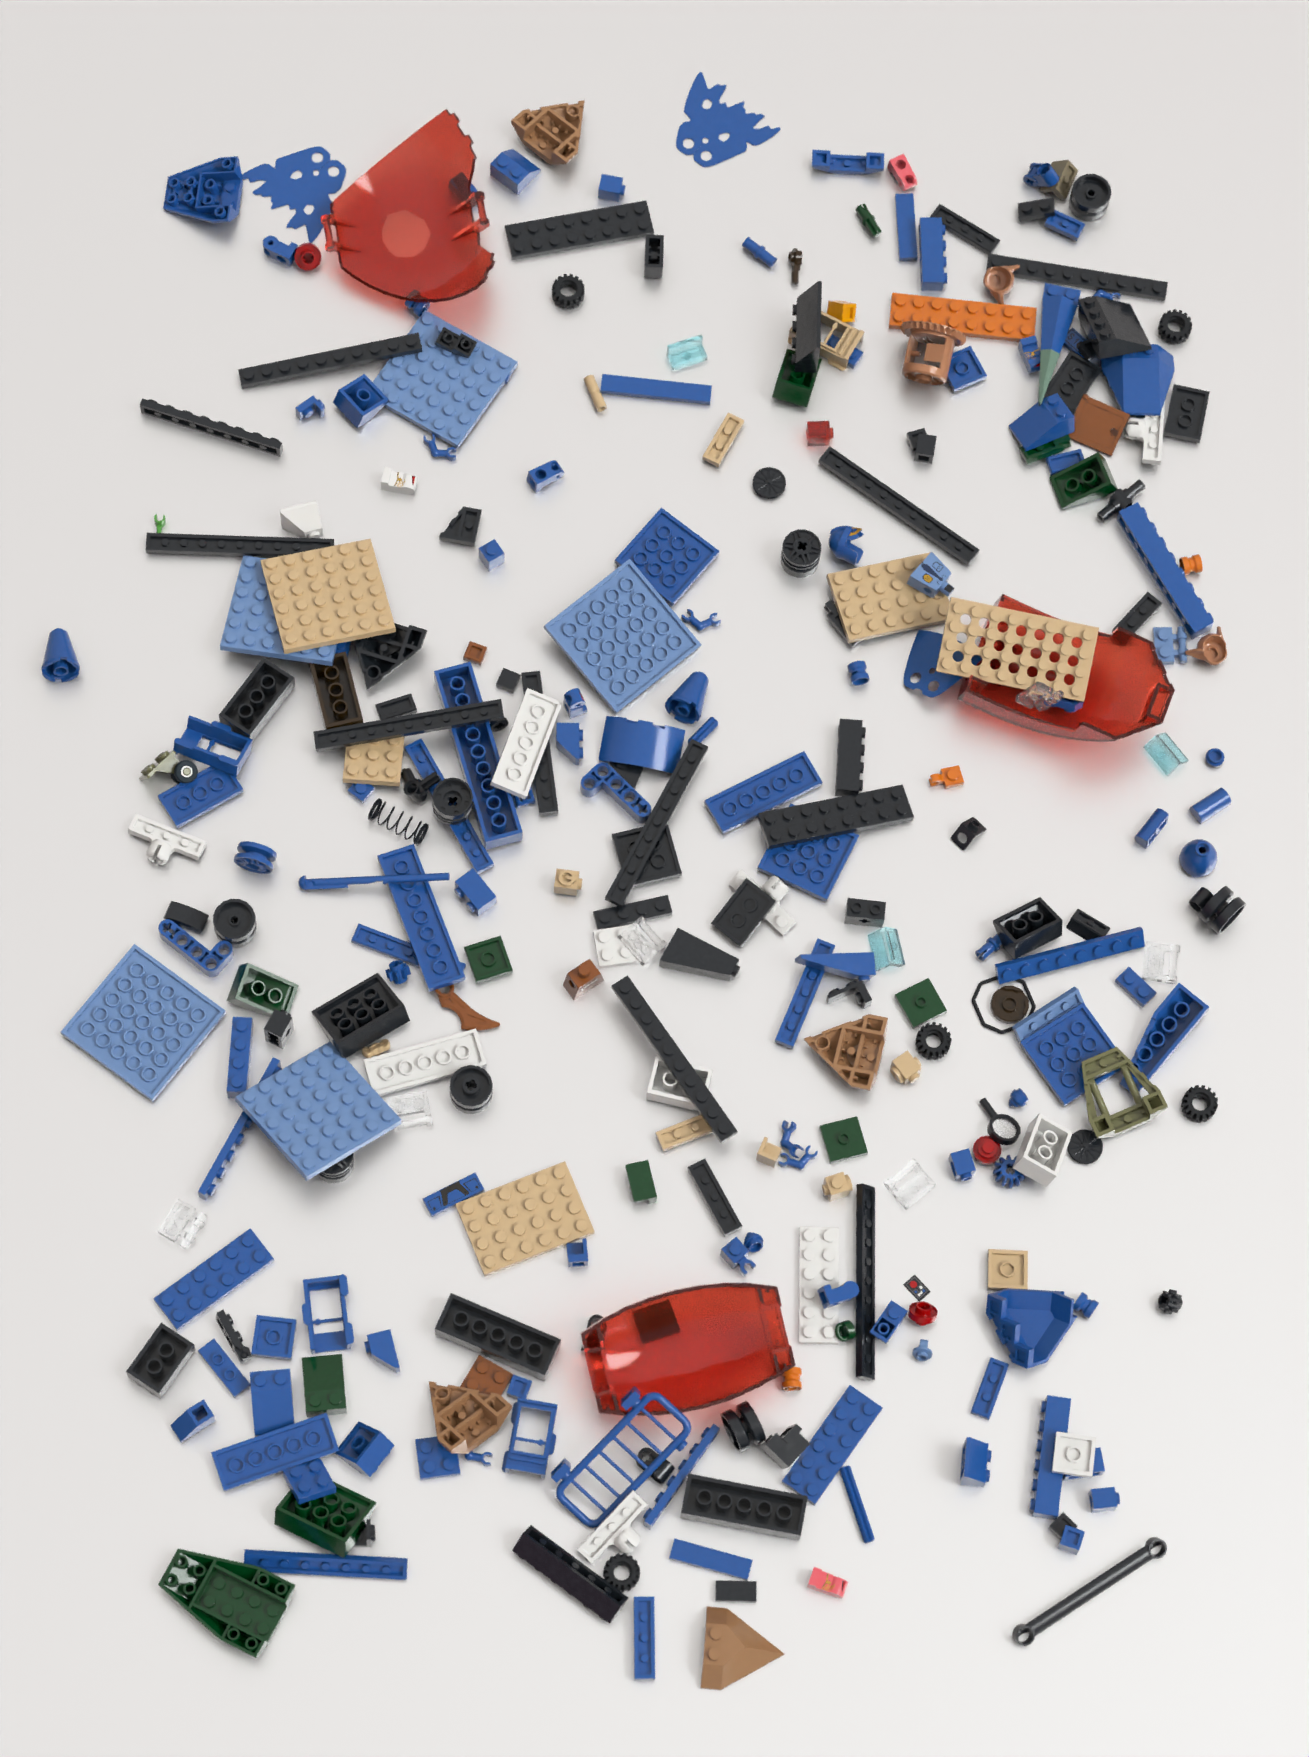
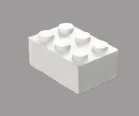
[646,1056,713,1111]
[1013,1113,1073,1187]

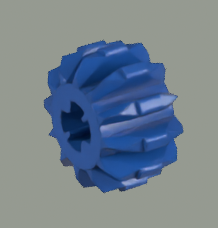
[993,1155,1025,1189]

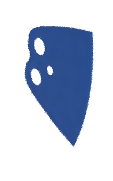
[904,630,982,698]

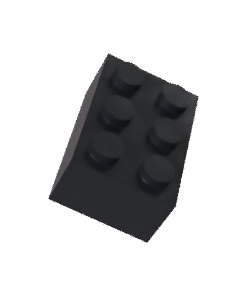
[126,1323,196,1399]

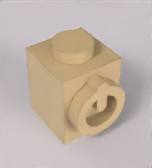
[554,869,583,896]
[890,1050,922,1085]
[822,1172,853,1202]

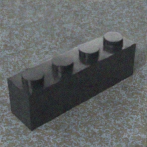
[835,719,866,796]

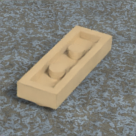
[702,412,745,467]
[655,1115,712,1152]

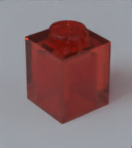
[806,421,833,446]

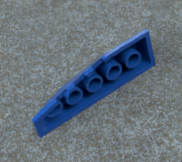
[1120,983,1209,1093]

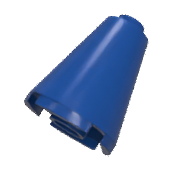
[42,628,80,682]
[665,672,709,724]

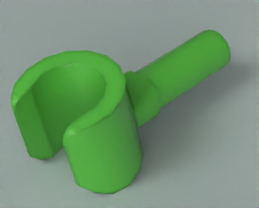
[154,514,166,533]

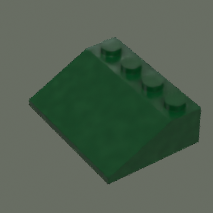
[274,1481,377,1558]

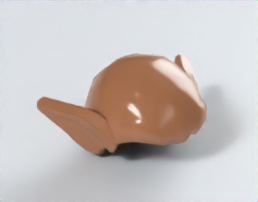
[983,265,1020,304]
[1185,626,1227,666]

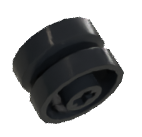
[1069,174,1111,221]
[1198,886,1246,934]
[213,899,257,947]
[450,1065,493,1114]
[720,1401,766,1453]

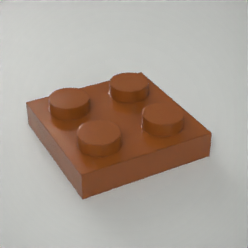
[460,1355,513,1396]

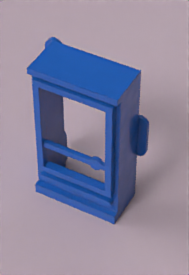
[173,716,253,777]
[302,1274,354,1354]
[502,1398,558,1479]

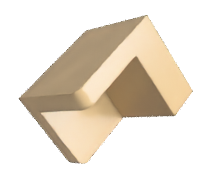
[756,1137,782,1167]

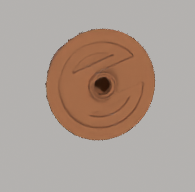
[901,321,966,385]

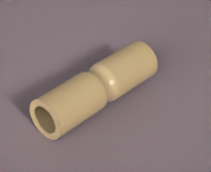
[583,375,607,412]

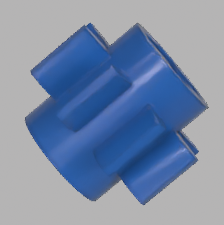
[385,960,411,984]

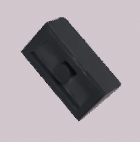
[1066,909,1111,940]

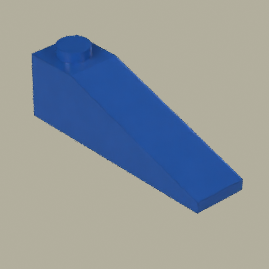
[795,952,876,982]

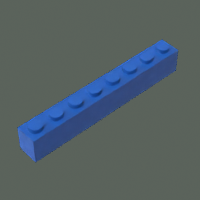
[1116,502,1214,640]

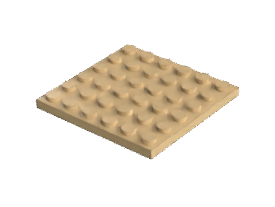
[260,539,396,654]

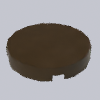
[990,986,1029,1024]

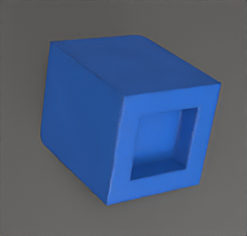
[566,1238,588,1267]
[1057,1525,1085,1555]

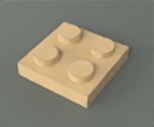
[987,1249,1028,1290]

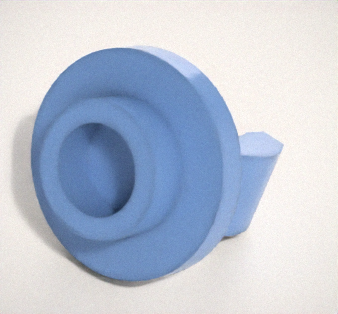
[912,1339,932,1361]

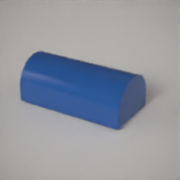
[1189,788,1231,824]
[1134,808,1168,849]

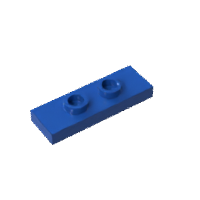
[198,1339,251,1398]

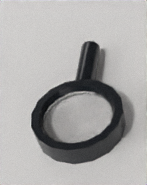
[979,1098,1021,1145]

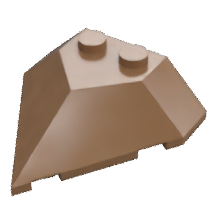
[511,100,585,165]
[804,1014,888,1091]
[429,1381,512,1454]
[700,1606,785,1690]

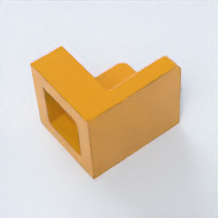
[827,301,856,322]

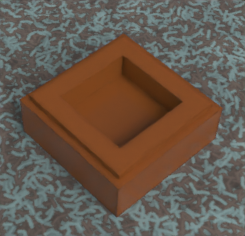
[463,641,487,666]

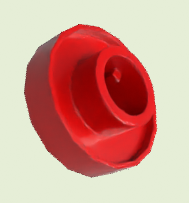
[294,243,321,270]
[972,1136,1002,1165]
[908,1301,938,1326]

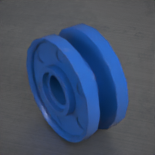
[234,841,277,874]

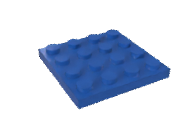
[614,508,719,606]
[757,803,859,902]
[1019,1002,1121,1107]

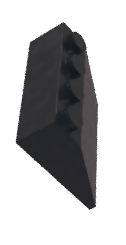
[791,281,822,373]
[1078,296,1152,359]
[311,973,410,1058]

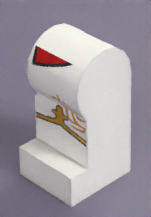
[381,467,418,494]

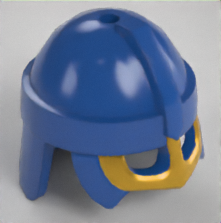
[828,526,864,566]

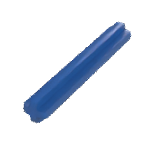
[840,1466,875,1543]

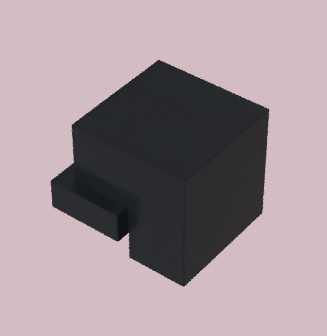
[760,1424,810,1469]

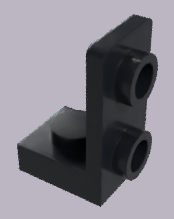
[826,980,872,1009]
[353,1519,375,1547]

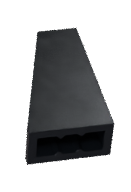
[659,928,740,981]

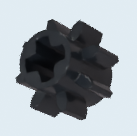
[1158,1289,1183,1314]

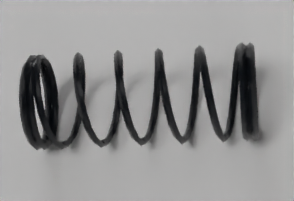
[368,798,429,846]

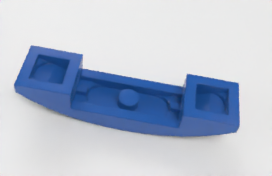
[812,150,884,175]

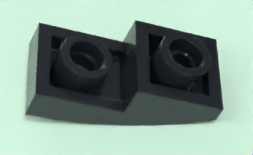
[434,327,477,358]
[164,901,209,934]

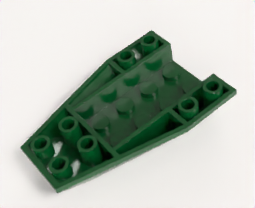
[158,1549,296,1658]

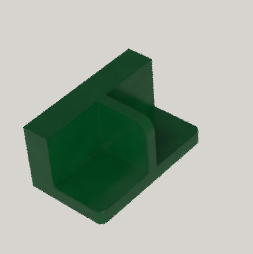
[625,1160,657,1204]

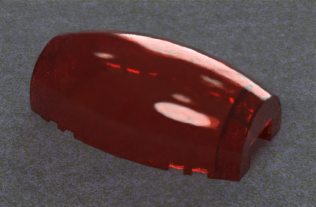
[580,1282,796,1416]

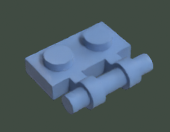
[1152,626,1188,665]

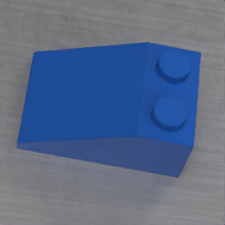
[1009,393,1075,451]
[250,1369,294,1437]

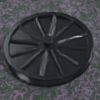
[753,467,786,499]
[1067,1129,1103,1164]

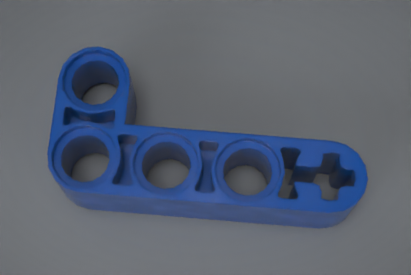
[580,762,651,824]
[158,919,234,977]

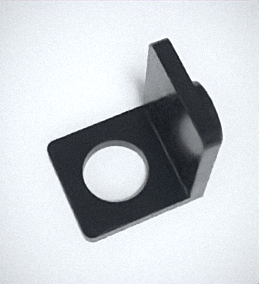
[951,817,986,850]

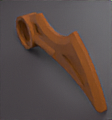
[435,984,500,1031]

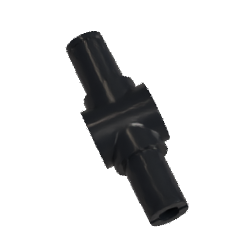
[1097,479,1145,522]

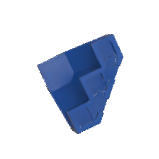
[986,1288,1077,1369]

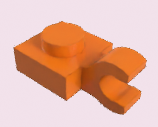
[929,765,964,789]

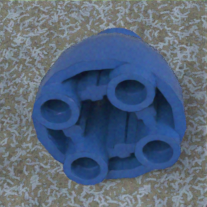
[1179,839,1217,878]

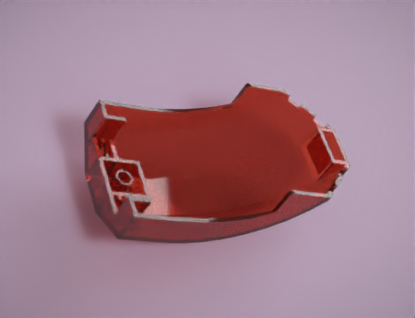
[957,594,1175,742]

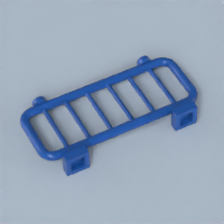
[551,1386,691,1528]

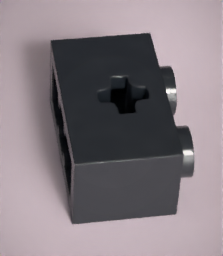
[644,234,664,278]
[844,898,886,928]
[264,1009,294,1049]

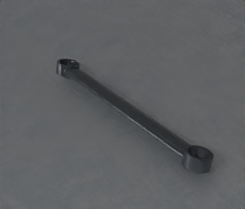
[1012,1537,1167,1646]

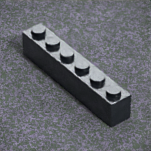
[512,1525,629,1623]

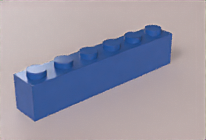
[1029,1395,1071,1520]

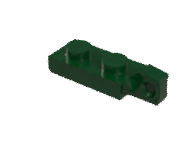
[1019,434,1071,464]

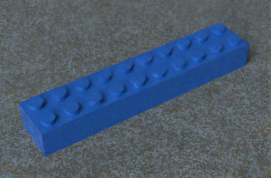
[434,662,523,850]

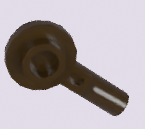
[788,248,802,285]

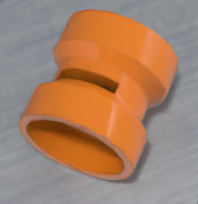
[1179,554,1203,575]
[782,1367,802,1391]

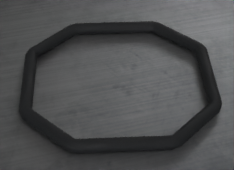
[972,976,1036,1034]

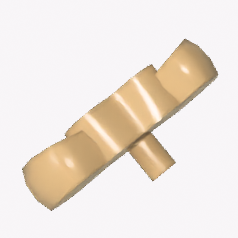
[362,1039,390,1058]

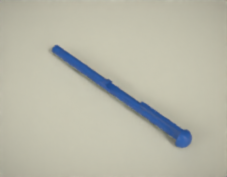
[298,873,450,890]

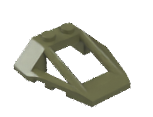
[1081,1047,1168,1139]

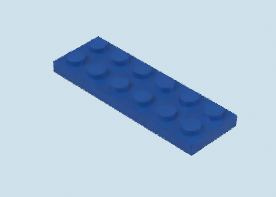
[704,751,823,834]
[153,1228,274,1331]
[782,1385,883,1506]
[211,1412,340,1492]

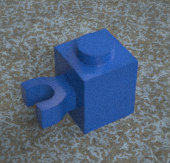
[720,1237,756,1276]

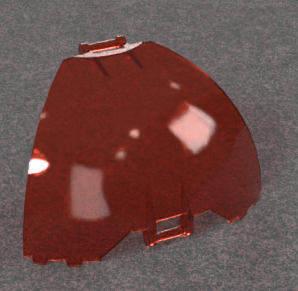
[320,109,495,303]

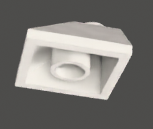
[280,501,323,538]

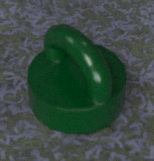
[835,1320,856,1342]

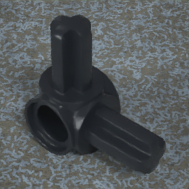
[401,768,440,803]

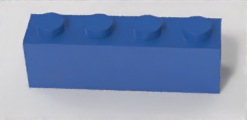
[918,217,947,291]
[227,1017,253,1099]

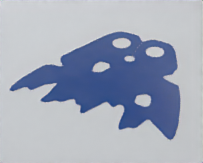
[676,72,781,167]
[242,146,346,243]

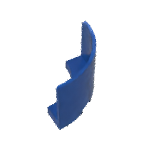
[599,716,685,774]

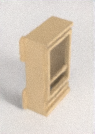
[788,311,865,371]

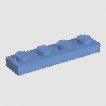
[1012,986,1084,1043]

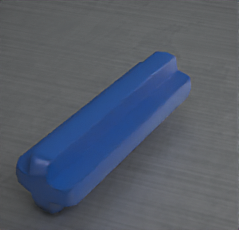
[688,717,718,744]

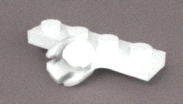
[1125,402,1165,465]
[128,814,206,865]
[729,869,797,936]
[577,1490,648,1563]

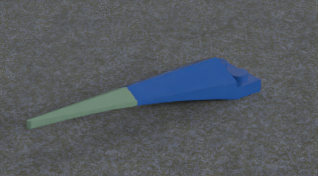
[1038,283,1081,406]

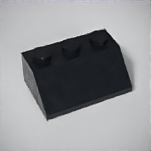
[993,897,1063,959]

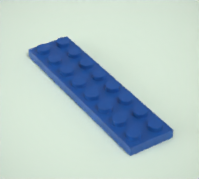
[377,844,466,992]

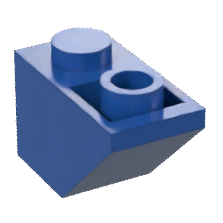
[556,723,583,765]
[869,1300,908,1344]
[170,1399,216,1443]

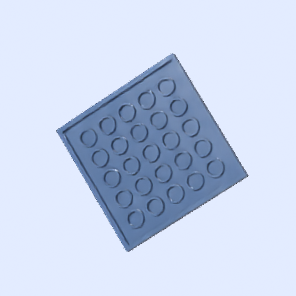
[373,310,518,448]
[220,555,337,666]
[543,559,701,714]
[61,944,226,1102]
[235,1042,402,1181]

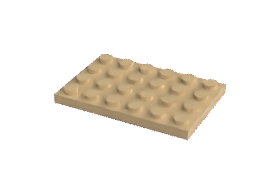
[826,552,950,643]
[455,1161,595,1277]

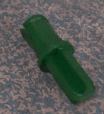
[856,204,881,237]

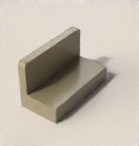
[1040,160,1078,200]

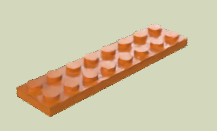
[889,293,1037,342]

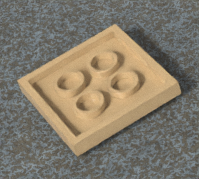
[343,737,405,787]

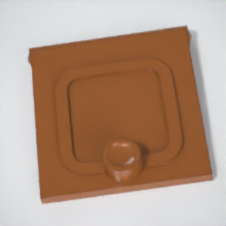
[1068,394,1130,456]

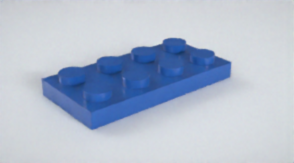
[158,766,244,829]

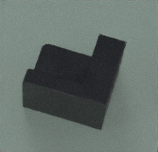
[914,433,937,464]

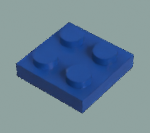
[947,346,987,392]
[251,1315,297,1360]
[415,1436,461,1480]
[283,1459,336,1504]

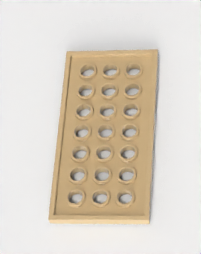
[935,597,1099,702]

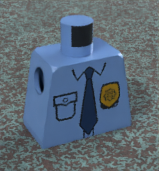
[907,552,955,598]

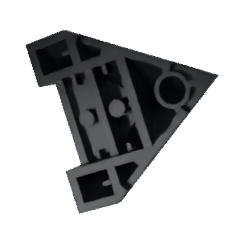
[354,623,427,690]

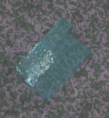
[666,334,707,371]
[1144,732,1189,775]
[868,927,906,971]

